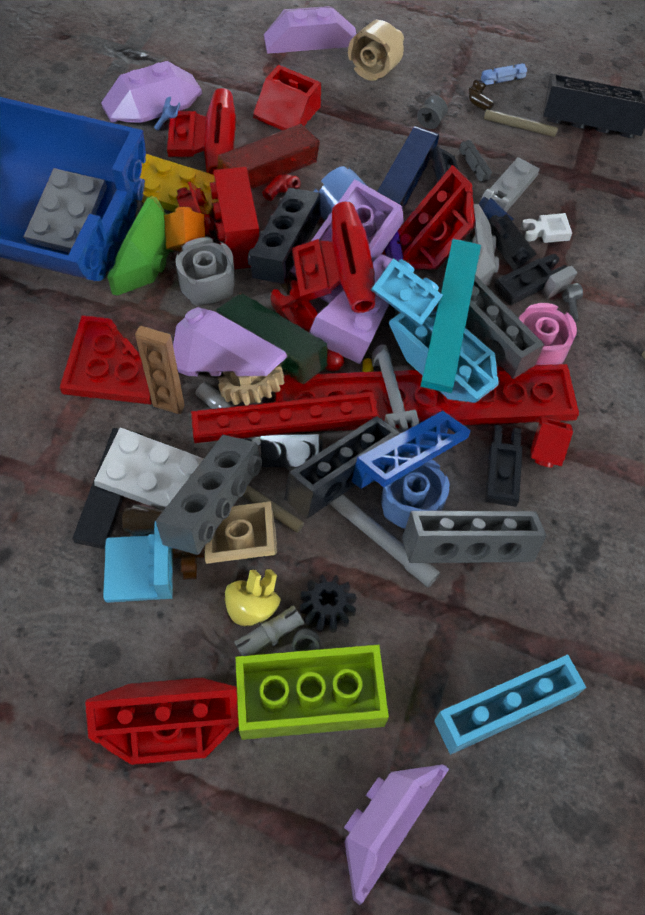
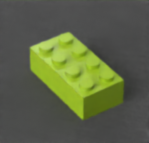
[235,645,389,740]

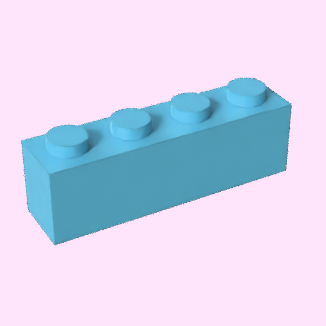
[434,655,587,755]

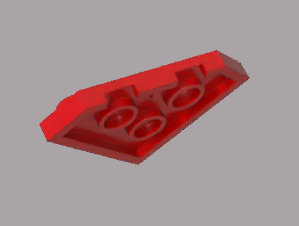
[59,315,152,405]

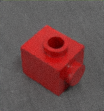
[530,417,574,468]

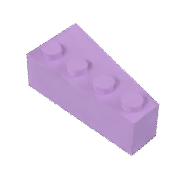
[307,254,393,364]

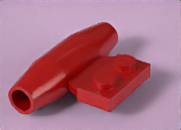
[167,88,236,175]
[292,202,375,313]

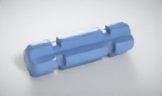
[481,63,527,85]

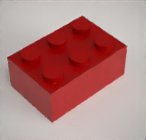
[210,167,259,270]

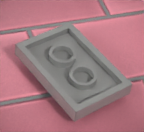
[24,168,107,253]

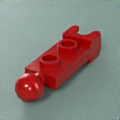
[271,280,344,372]

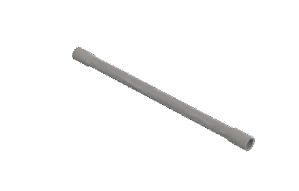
[195,382,440,588]

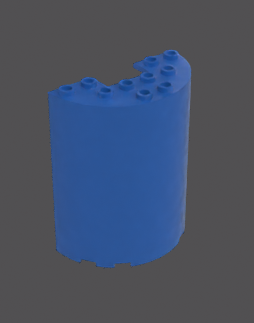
[0,97,146,281]

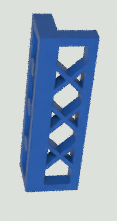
[352,411,471,489]

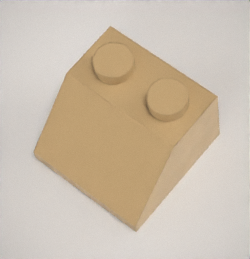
[205,501,277,564]

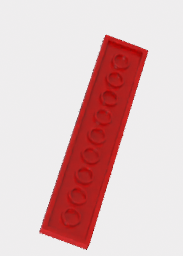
[275,364,579,433]

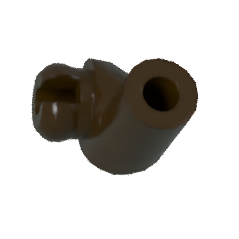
[469,79,494,112]

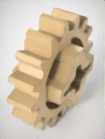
[218,364,285,406]

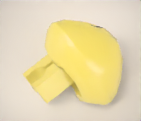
[225,569,281,627]

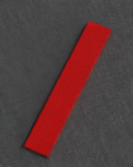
[191,392,380,443]

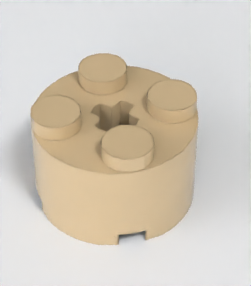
[348,19,404,81]

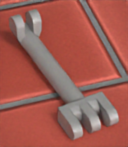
[371,345,419,433]

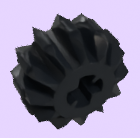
[299,574,357,633]

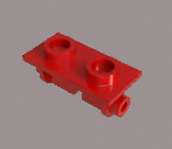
[176,182,216,239]

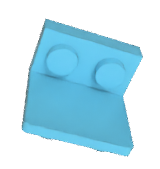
[371,258,443,326]
[103,521,173,603]

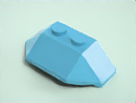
[389,311,499,403]

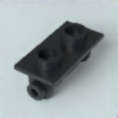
[488,214,537,271]

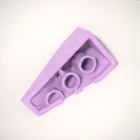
[173,307,287,376]

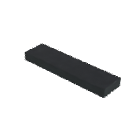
[72,428,143,549]

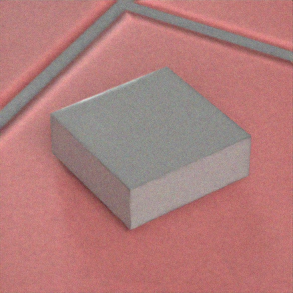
[541,265,577,299]

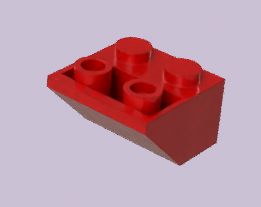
[253,64,321,136]

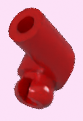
[262,175,301,201]

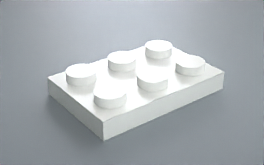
[94,428,204,511]

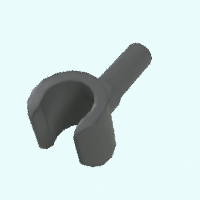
[562,283,583,322]

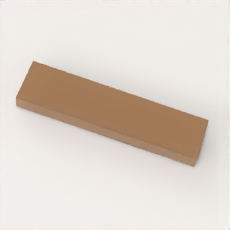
[135,326,185,414]

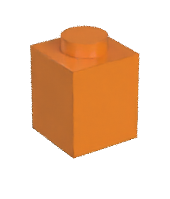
[164,207,205,252]

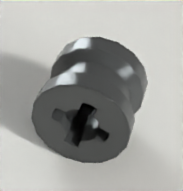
[417,96,448,129]

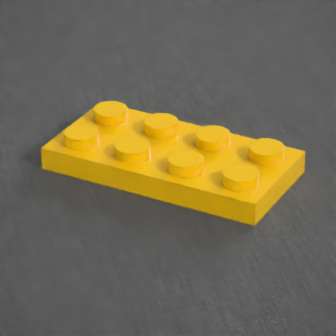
[140,154,216,216]

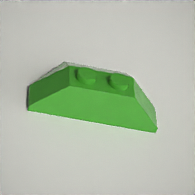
[107,196,174,296]

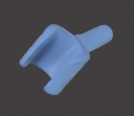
[154,97,180,131]

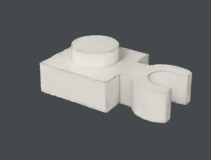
[521,213,572,243]

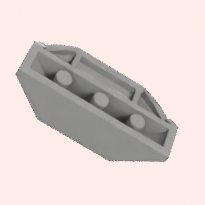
[463,204,499,287]

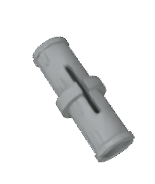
[234,605,304,656]

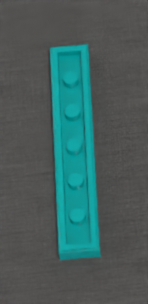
[420,239,481,394]

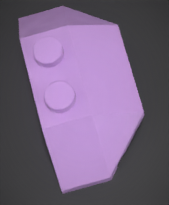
[264,6,356,54]
[101,61,202,123]
[344,764,449,905]

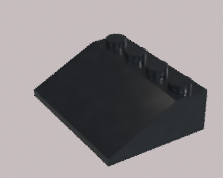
[543,73,645,138]

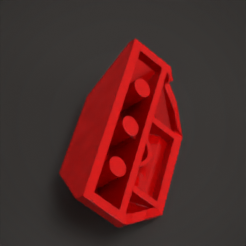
[382,165,475,270]
[85,678,239,765]

